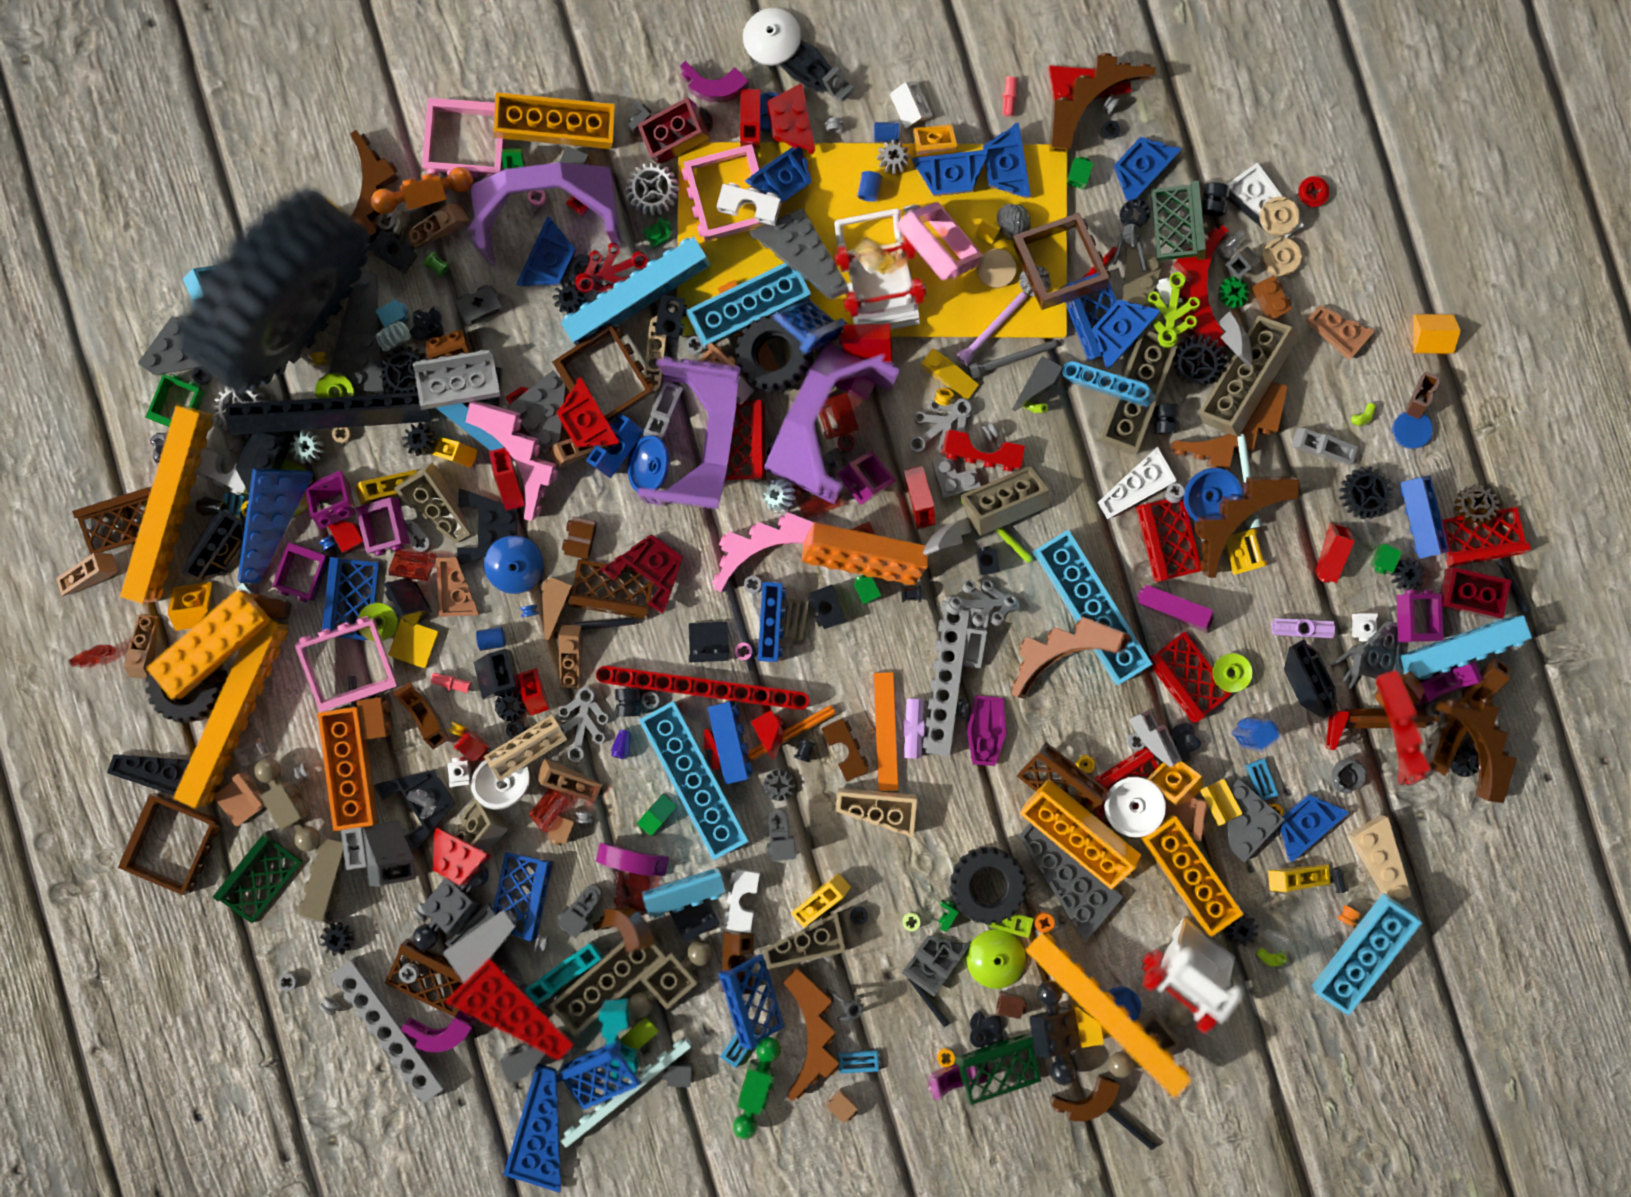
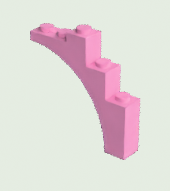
[466,401,558,521]
[712,512,814,592]

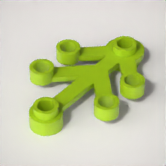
[1148,272,1200,348]

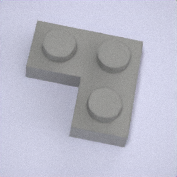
[932,457,981,498]

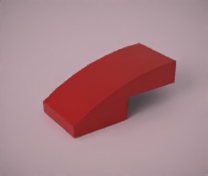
[704,729,721,769]

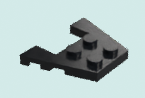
[457,489,518,565]
[374,770,455,851]

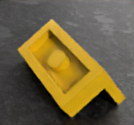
[1200,779,1243,826]

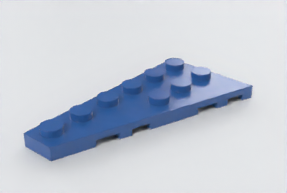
[237,468,314,583]
[504,1063,562,1193]

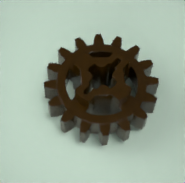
[1454,484,1500,526]

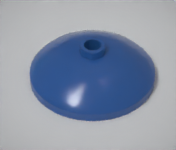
[628,435,670,492]
[1184,468,1243,522]
[484,535,544,594]

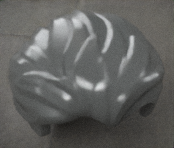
[997,203,1031,241]
[1332,758,1366,794]

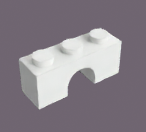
[717,183,781,226]
[195,448,249,496]
[724,868,760,933]

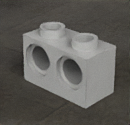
[341,827,367,870]

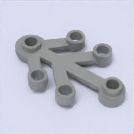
[909,399,973,453]
[946,580,1019,626]
[558,686,609,762]

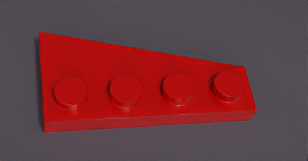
[1048,65,1132,102]

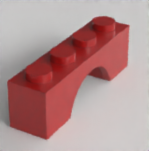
[941,429,1025,473]

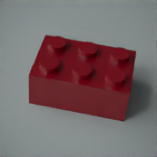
[637,97,710,164]
[1440,567,1511,619]

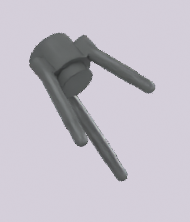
[1113,224,1147,272]
[824,448,851,499]
[1330,644,1363,689]
[826,988,864,1022]

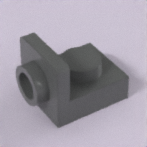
[822,66,855,102]
[628,101,651,136]

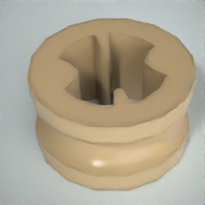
[332,427,352,443]

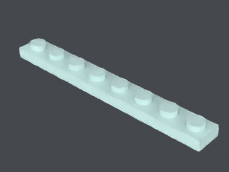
[561,1037,692,1147]

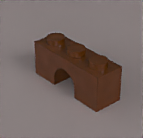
[821,718,869,782]
[722,931,754,995]

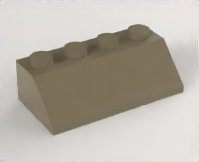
[961,466,1050,536]

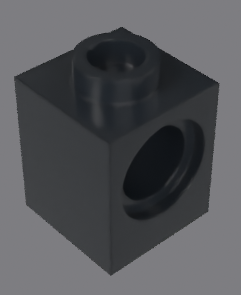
[975,546,1000,576]

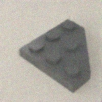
[138,316,199,376]
[508,370,566,453]
[1352,621,1402,679]
[1227,779,1285,863]

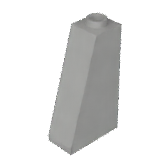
[443,909,517,982]

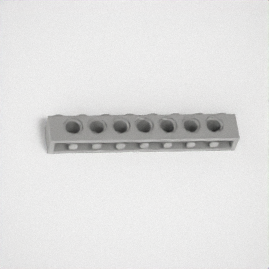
[922,596,970,756]
[331,957,447,1104]

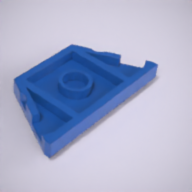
[982,122,1031,198]
[1113,137,1181,202]
[745,146,811,204]
[912,150,988,196]
[516,216,576,287]
[1092,299,1161,369]
[1279,794,1349,862]

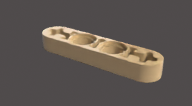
[644,316,668,392]

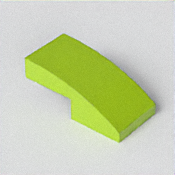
[989,913,1033,938]
[620,1016,659,1051]

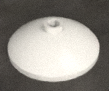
[743,8,801,65]
[471,756,530,809]
[1105,777,1165,837]

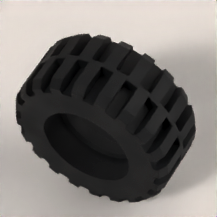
[735,314,814,394]
[145,652,228,723]
[950,846,1027,925]

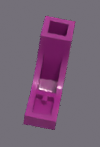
[680,61,749,103]
[1413,662,1483,706]
[595,842,669,876]
[401,1010,476,1052]
[929,1062,991,1099]

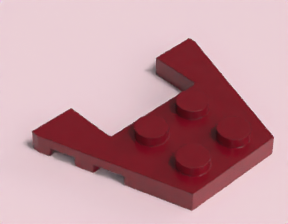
[601,534,683,615]

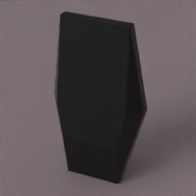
[778,40,832,94]

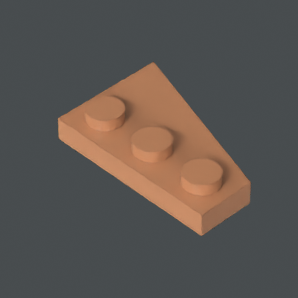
[1305,305,1375,360]
[436,557,480,617]

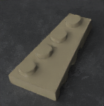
[1123,247,1164,307]

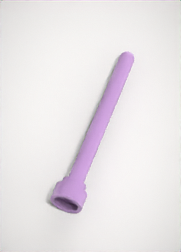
[956,292,1027,366]

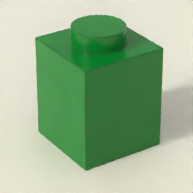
[1067,156,1094,190]
[1369,544,1402,576]
[853,575,881,605]

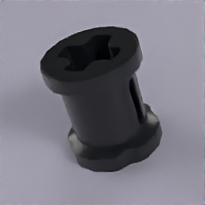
[901,585,922,602]
[794,739,816,763]

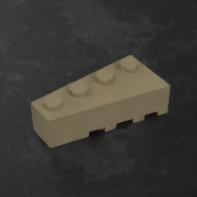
[298,838,345,925]
[763,913,845,969]

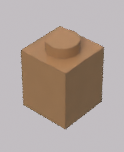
[547,814,575,846]
[826,1088,858,1123]

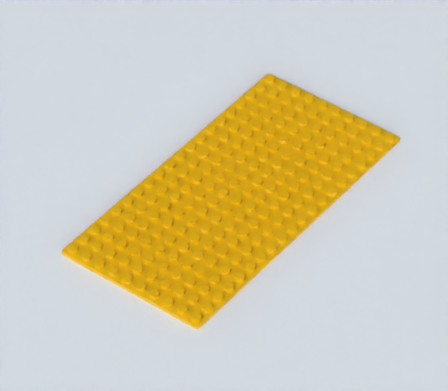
[677,142,1067,338]

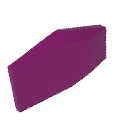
[967,695,1006,766]

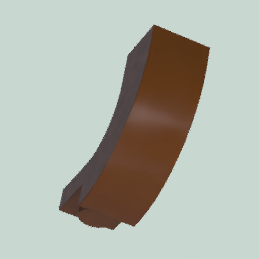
[393,681,450,750]
[592,907,654,952]
[1049,1075,1120,1122]

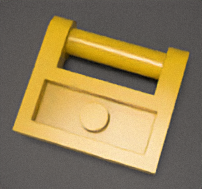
[1225,528,1267,575]

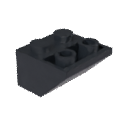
[384,577,434,626]
[473,649,521,700]

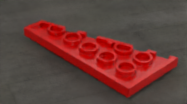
[445,958,574,1060]

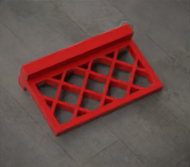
[725,400,766,480]
[1136,496,1201,582]
[1442,507,1531,567]
[1149,631,1232,723]
[1085,747,1159,828]

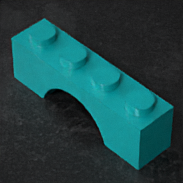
[525,940,604,1006]
[599,999,639,1079]

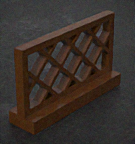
[72,486,152,554]
[569,559,654,620]
[1345,708,1439,729]
[1017,742,1108,813]
[384,939,464,1017]

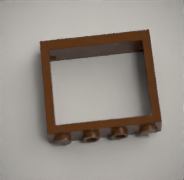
[1013,213,1111,311]
[552,324,655,422]
[117,793,221,895]

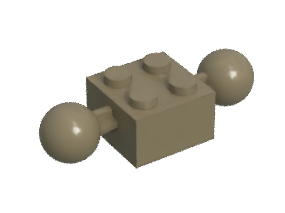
[255,758,321,852]
[628,940,713,1018]
[1108,1001,1194,1078]

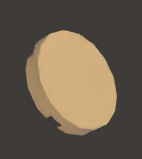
[1260,196,1300,236]
[1262,237,1302,277]
[977,249,1017,289]

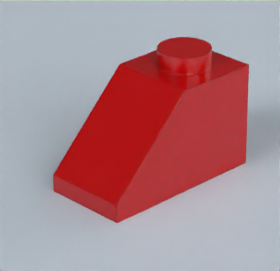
[328,520,364,554]
[518,668,550,716]
[751,710,785,760]
[453,731,491,762]

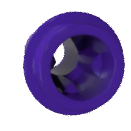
[610,730,631,760]

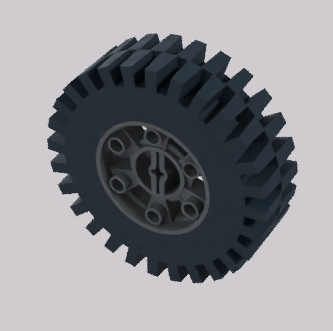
[178,187,371,394]

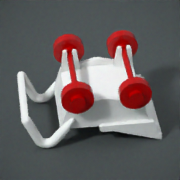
[834,208,927,330]
[1141,917,1243,1033]

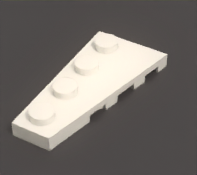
[1227,163,1303,238]
[1098,447,1177,519]

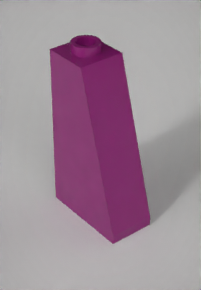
[1137,585,1215,634]

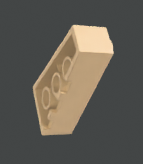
[1347,815,1411,903]

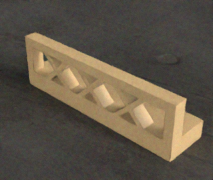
[484,715,567,781]

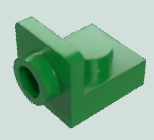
[502,148,526,170]
[642,217,673,249]
[938,899,958,932]

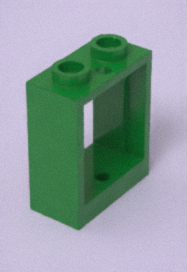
[145,373,206,427]

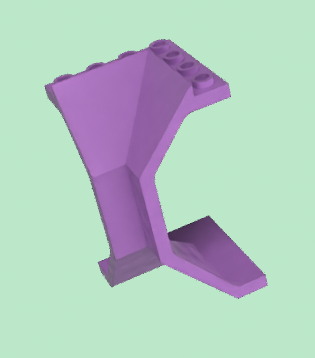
[467,162,622,266]
[764,342,899,504]
[637,358,740,509]

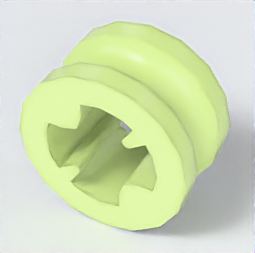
[902,912,920,931]

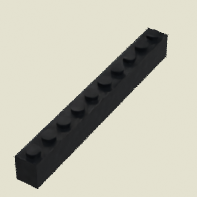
[225,392,431,435]

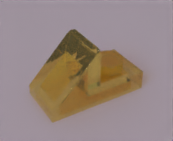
[852,237,897,275]

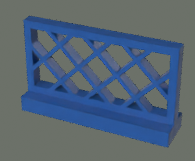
[1060,273,1117,361]
[773,299,847,354]
[322,557,379,640]
[493,852,553,941]
[719,954,785,1050]
[557,1040,641,1110]

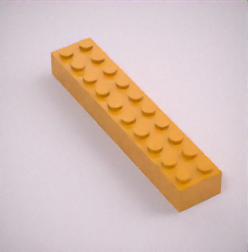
[120,406,213,604]
[174,617,289,808]
[1026,933,1192,1098]

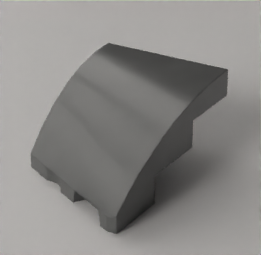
[902,935,970,996]

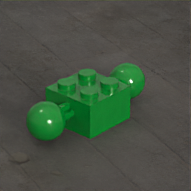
[733,1037,781,1140]

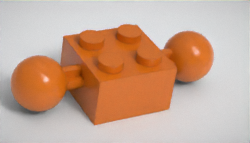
[371,167,473,214]

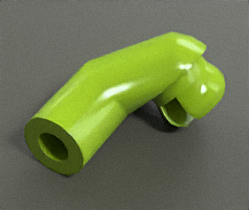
[1023,400,1048,413]
[1351,403,1377,427]
[1256,947,1287,967]

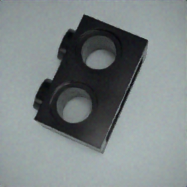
[654,294,688,340]

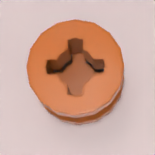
[1337,905,1362,928]
[1033,911,1055,933]

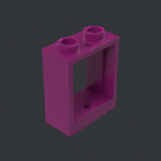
[837,450,896,505]
[306,470,357,529]
[356,497,410,556]
[272,542,330,603]
[1396,590,1443,642]

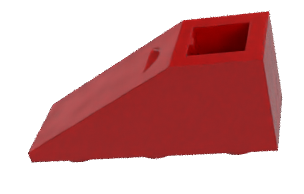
[740,89,760,148]

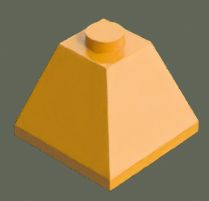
[167,581,213,631]
[1146,761,1203,805]

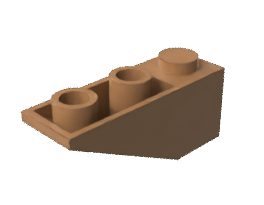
[406,203,470,249]
[123,615,159,679]
[559,625,582,688]

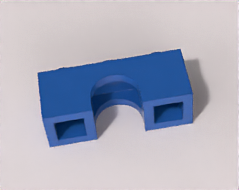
[586,413,644,478]

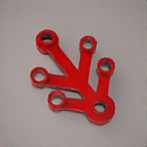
[575,242,648,292]

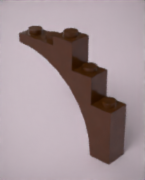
[1049,53,1156,153]
[350,130,399,244]
[1195,476,1299,578]
[1427,657,1512,776]
[1436,698,1517,803]

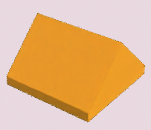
[913,124,957,158]
[1414,314,1461,354]

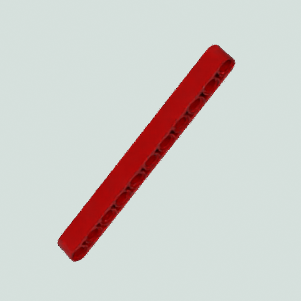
[596,666,809,710]

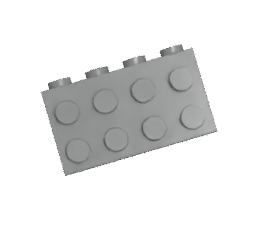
[413,350,500,410]

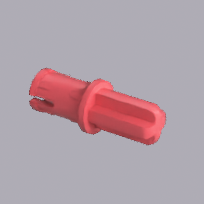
[1002,76,1018,117]
[431,672,471,694]

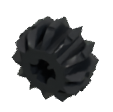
[553,281,587,315]
[402,423,436,457]
[1390,558,1425,592]
[1224,913,1259,947]
[320,922,355,956]

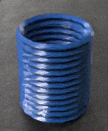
[874,121,900,143]
[857,171,882,202]
[476,626,506,651]

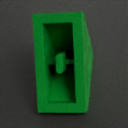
[637,794,677,836]

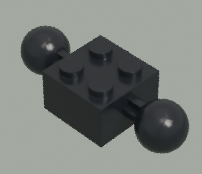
[412,863,489,950]
[1029,980,1081,1085]

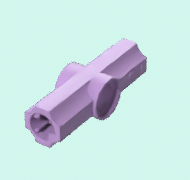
[1272,618,1335,638]
[904,698,924,758]

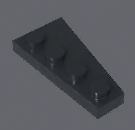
[107,754,190,796]

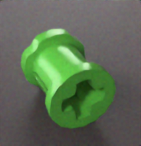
[423,252,450,278]

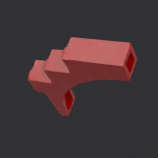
[1173,225,1228,357]
[1375,670,1430,786]

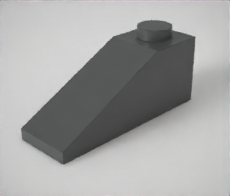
[1012,356,1062,411]

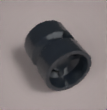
[1202,182,1230,216]
[1153,404,1181,435]
[615,688,641,717]

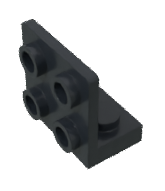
[688,622,729,663]
[669,899,720,942]

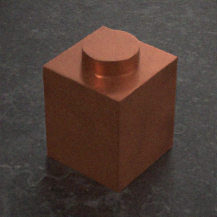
[996,992,1027,1019]

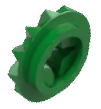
[1218,276,1250,308]

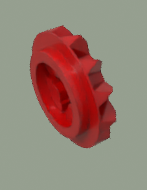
[1298,176,1330,208]

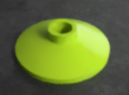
[315,373,354,398]
[358,603,398,642]
[1213,653,1252,692]

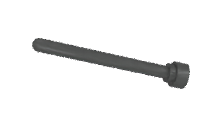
[967,340,1058,379]

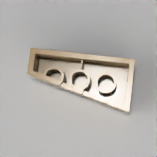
[836,787,917,838]

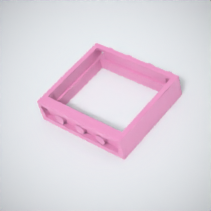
[422,98,506,179]
[682,144,765,242]
[897,202,983,280]
[295,616,398,712]

